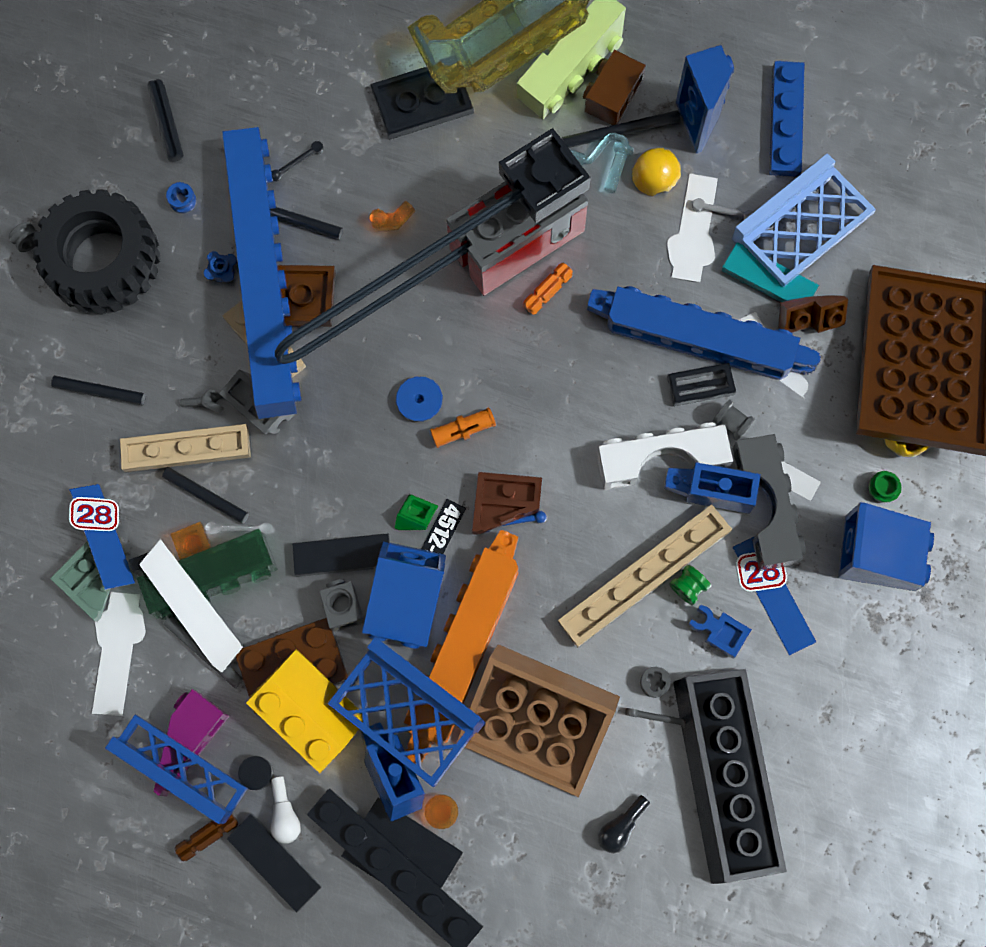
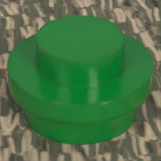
[868,471,902,503]

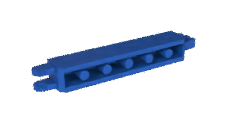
[587,286,821,380]

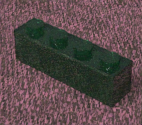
[136,529,278,620]

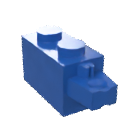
[664,462,761,514]
[361,722,425,821]

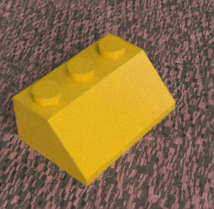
[246,649,363,773]

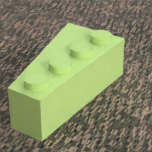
[517,0,626,119]

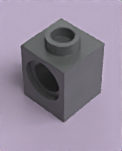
[319,579,364,633]

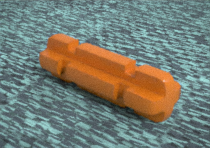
[523,263,573,315]

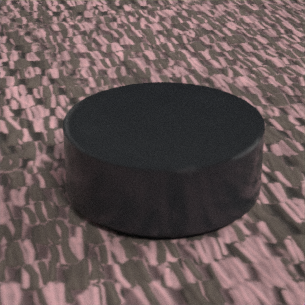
[238,756,273,791]

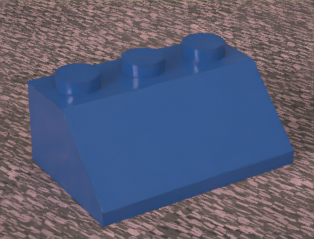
[676,45,734,154]

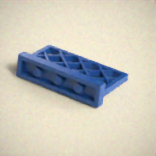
[328,637,486,787]

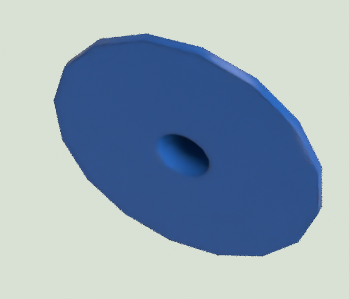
[396,376,443,422]

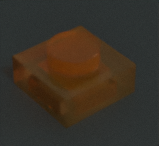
[171,521,214,565]

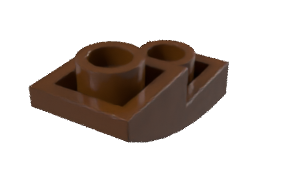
[778,295,848,333]

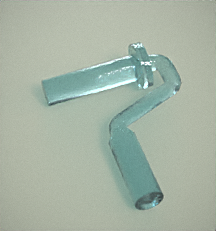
[570,133,634,193]

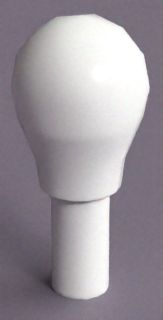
[271,777,301,844]

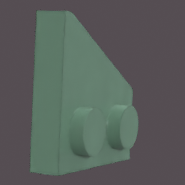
[50,541,111,622]

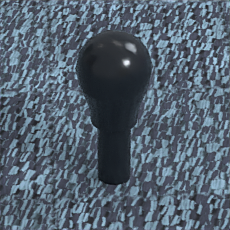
[598,795,650,854]

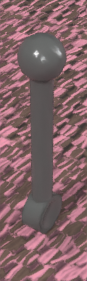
[625,708,685,728]

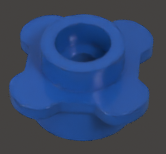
[204,251,237,283]

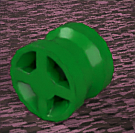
[669,564,711,606]

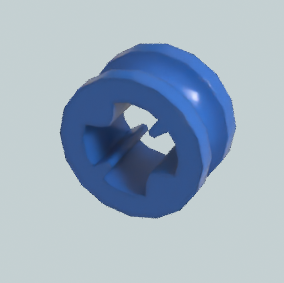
[166,182,196,213]

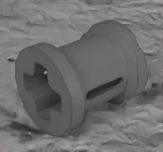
[712,399,755,440]

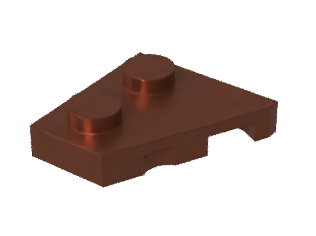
[472,472,542,535]

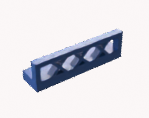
[105,714,248,824]

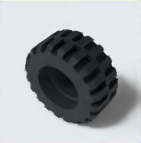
[32,189,160,314]

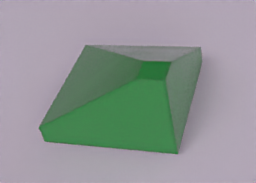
[394,494,438,530]

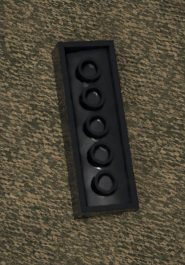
[673,669,787,884]

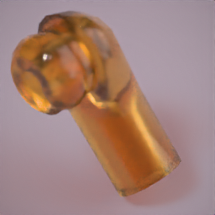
[369,201,415,231]

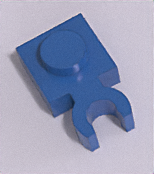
[688,605,752,659]

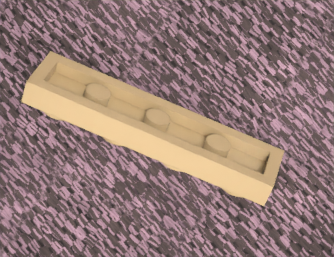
[120,424,251,472]

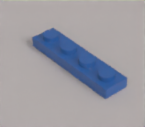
[769,61,805,177]

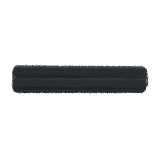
[147,79,184,162]

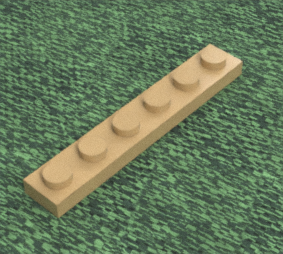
[558,505,732,648]

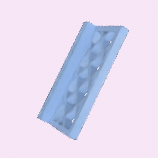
[732,153,876,287]

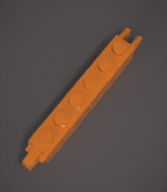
[404,530,519,764]

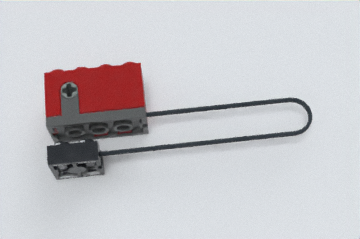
[275,128,591,364]

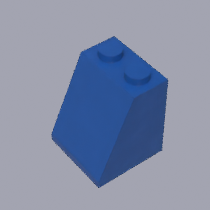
[838,502,934,592]
[362,542,446,648]

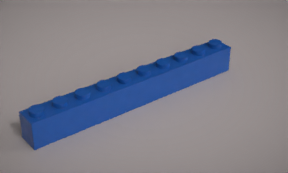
[222,127,302,419]

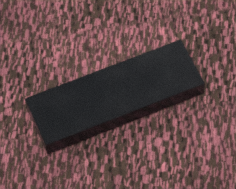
[292,533,390,577]
[227,814,322,913]

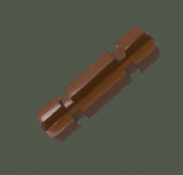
[174,813,238,861]

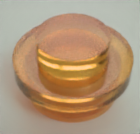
[425,795,458,829]

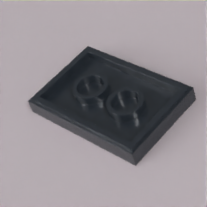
[370,58,474,140]
[341,797,463,888]

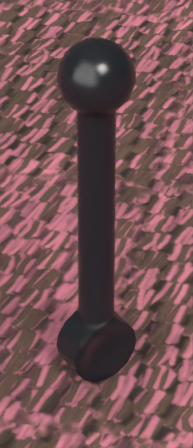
[272,141,324,182]

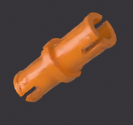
[430,407,496,448]

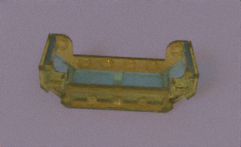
[407,0,589,94]

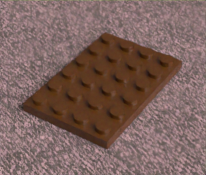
[856,265,986,456]

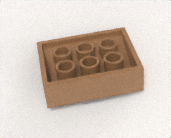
[456,644,620,797]

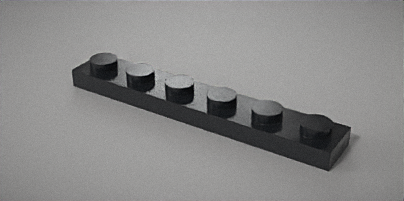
[306,788,484,947]

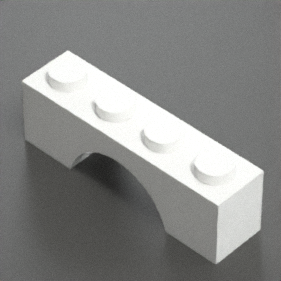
[597,422,733,490]

